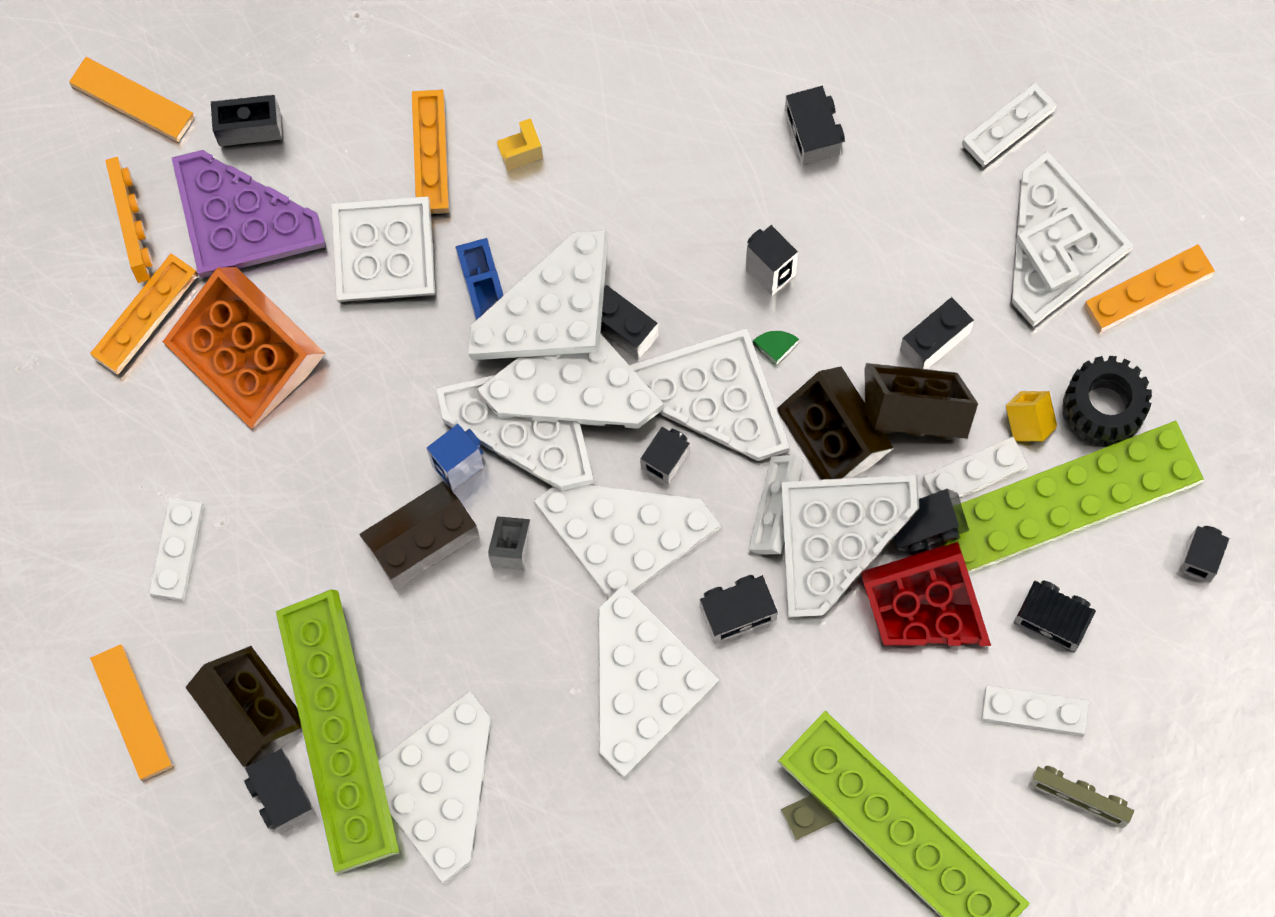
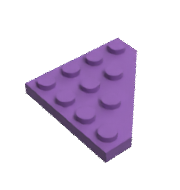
[171,150,326,278]

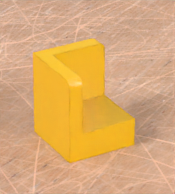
[497,118,543,171]
[1005,391,1057,442]

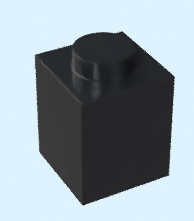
[640,427,690,485]
[1179,526,1230,582]

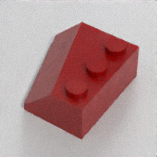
[862,542,991,646]

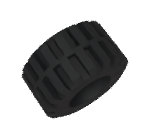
[1063,356,1152,447]

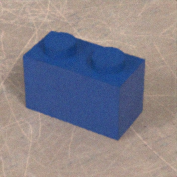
[426,424,484,491]

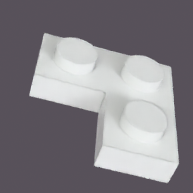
[1017,205,1091,293]

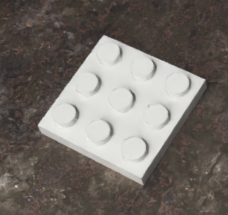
[331,197,436,302]

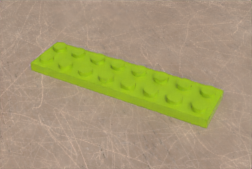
[942,420,1204,573]
[275,589,399,873]
[777,710,1030,917]

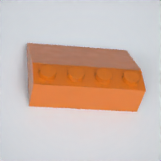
[162,267,325,428]

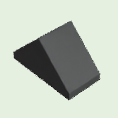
[488,516,530,570]

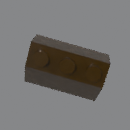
[864,363,978,440]
[777,366,893,480]
[359,481,479,589]
[185,646,302,768]

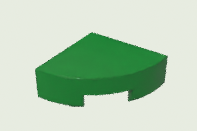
[753,331,799,365]

